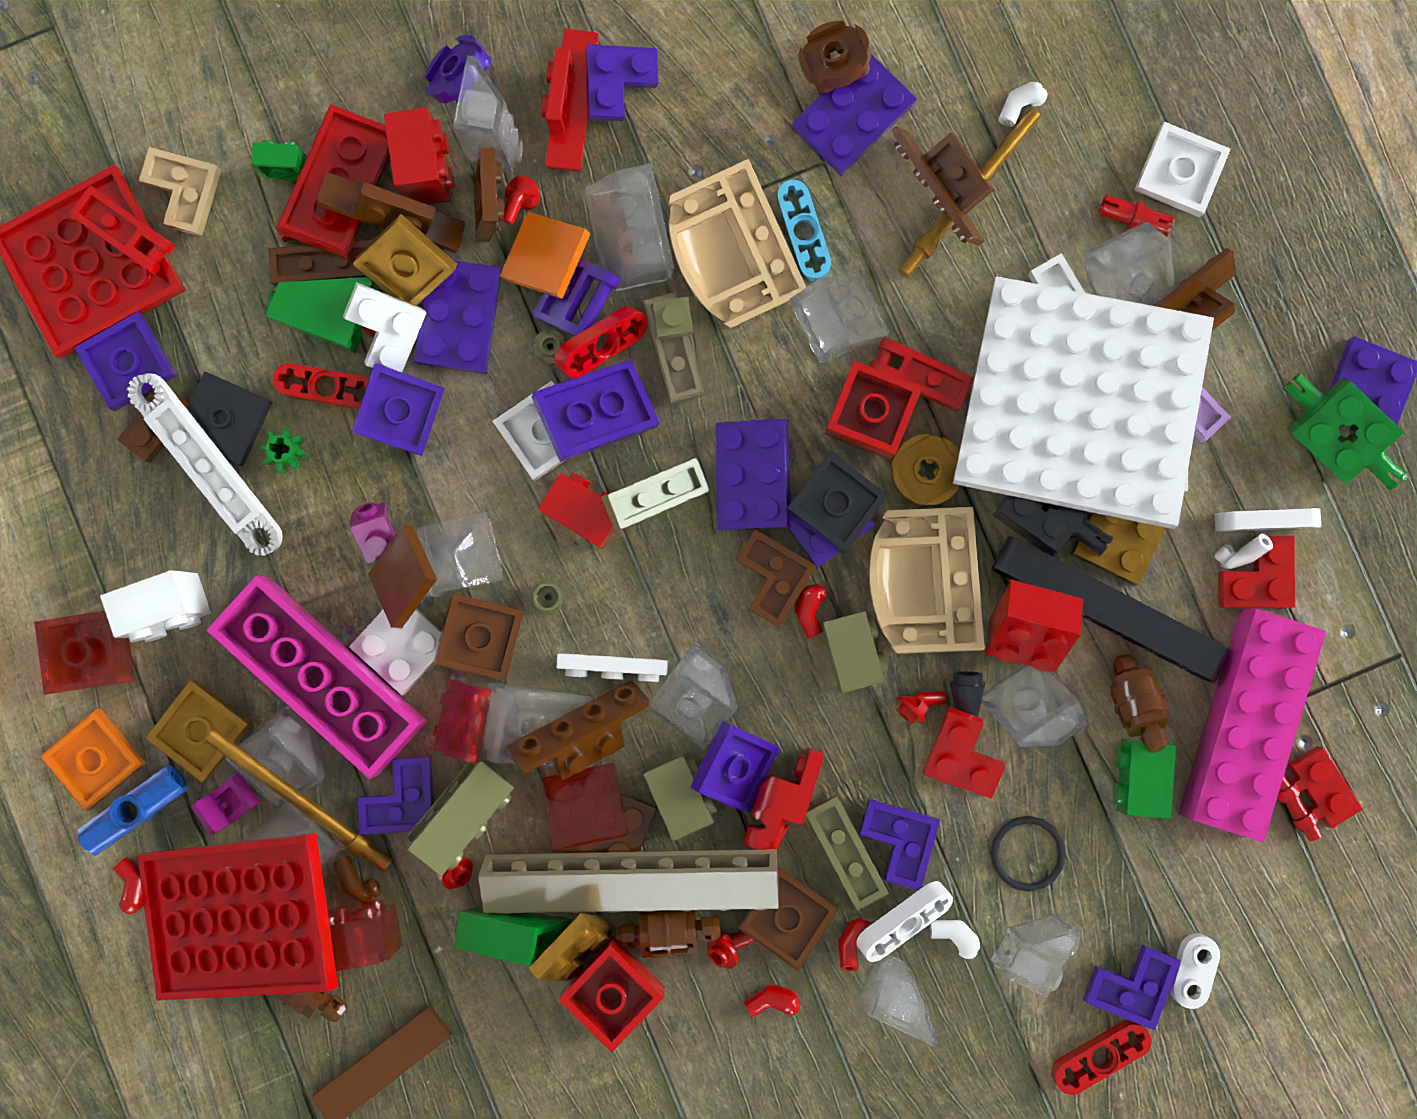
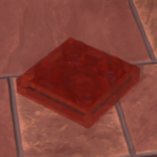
[543,762,627,851]

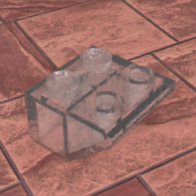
[991,913,1081,999]

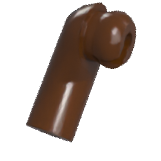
[333,856,381,903]

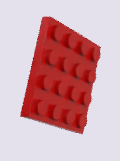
[0,165,186,359]

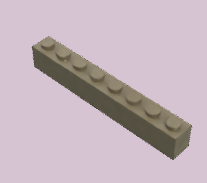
[478,849,778,914]

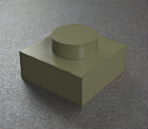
[653,297,693,340]

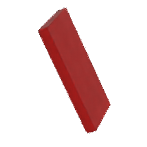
[276,104,390,258]

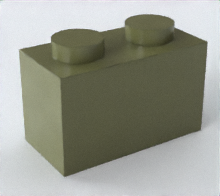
[820,611,888,693]
[643,753,717,841]

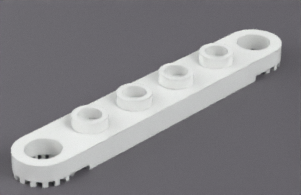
[127,373,283,556]

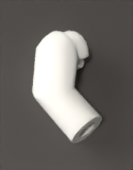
[998,82,1047,127]
[1214,534,1273,570]
[929,920,980,959]

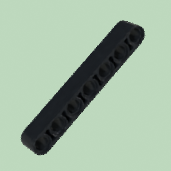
[991,536,1231,683]

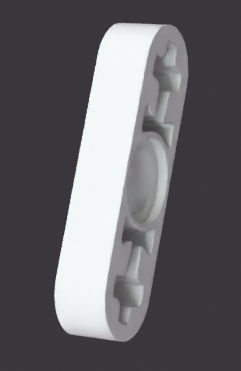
[1214,508,1321,532]
[856,881,953,962]

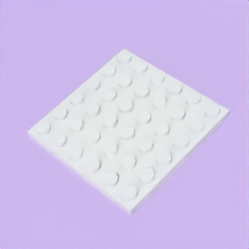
[953,276,1214,529]

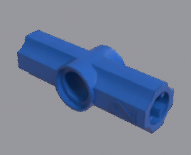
[76,765,188,856]

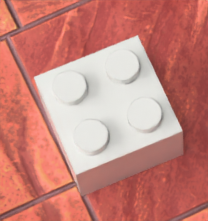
[100,570,211,642]

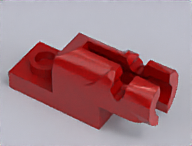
[743,747,824,851]

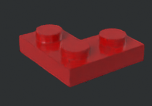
[1218,536,1296,608]
[923,707,1005,799]

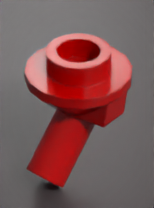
[502,175,541,225]
[896,691,947,724]
[437,856,473,890]
[707,931,756,969]

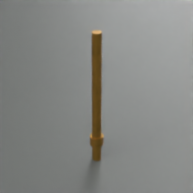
[898,108,1041,278]
[204,729,392,871]

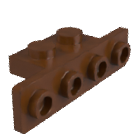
[891,126,994,246]
[317,173,465,253]
[1152,248,1236,331]
[507,681,650,780]

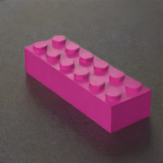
[206,575,428,779]
[1178,609,1326,843]

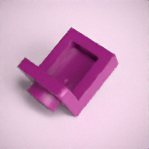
[350,502,395,564]
[191,772,261,835]

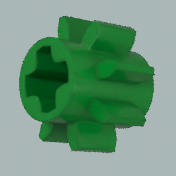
[259,427,309,474]

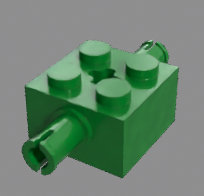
[1283,372,1408,490]

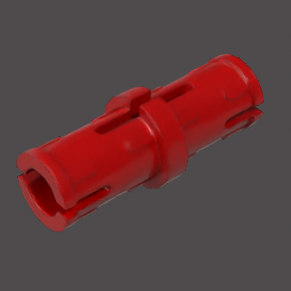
[1098,194,1175,238]

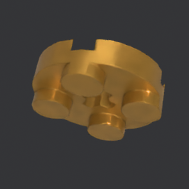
[891,434,960,506]

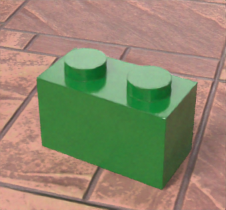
[1113,739,1176,819]

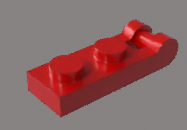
[69,185,176,275]
[869,338,974,412]

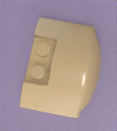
[669,159,808,328]
[869,507,985,654]

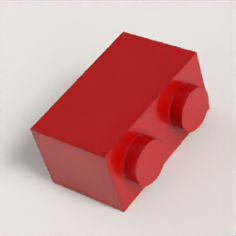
[538,472,614,549]

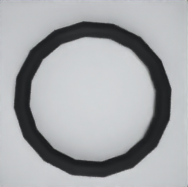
[991,816,1066,892]

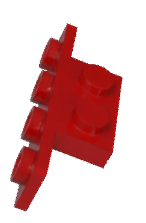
[541,29,599,172]

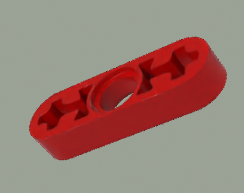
[554,306,648,378]
[273,363,369,410]
[1051,1020,1152,1095]

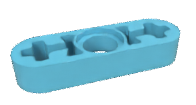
[777,180,831,283]

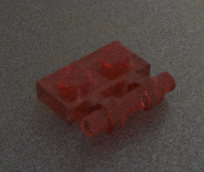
[433,679,492,762]

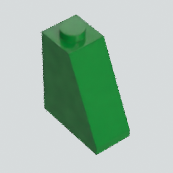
[265,277,381,353]
[454,907,572,967]

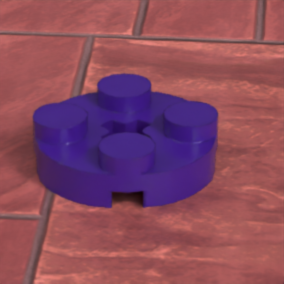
[425,35,492,104]

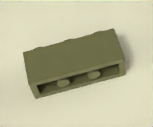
[402,755,514,876]

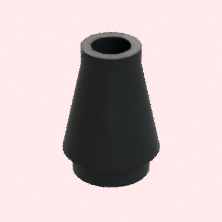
[949,671,986,717]

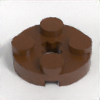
[799,21,871,93]

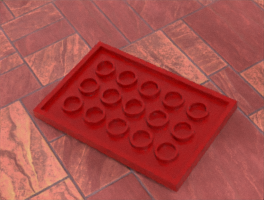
[137,833,338,1001]

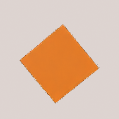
[500,212,590,299]
[40,709,146,812]

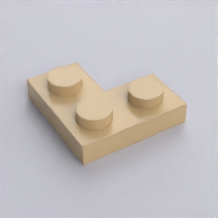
[139,147,222,237]

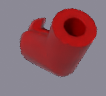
[795,584,826,639]
[113,857,144,914]
[838,918,873,972]
[744,984,801,1018]

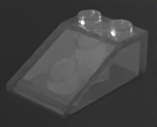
[478,682,600,769]

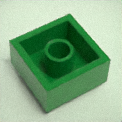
[251,140,307,181]

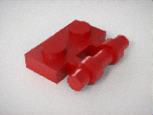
[1277,746,1363,842]

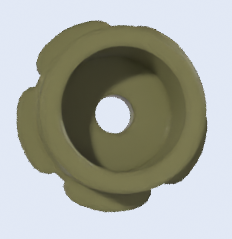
[533,330,565,365]
[531,579,567,615]

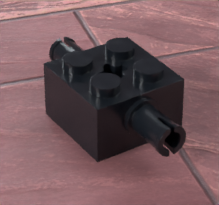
[992,495,1114,556]

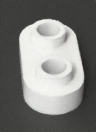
[1170,934,1220,1009]

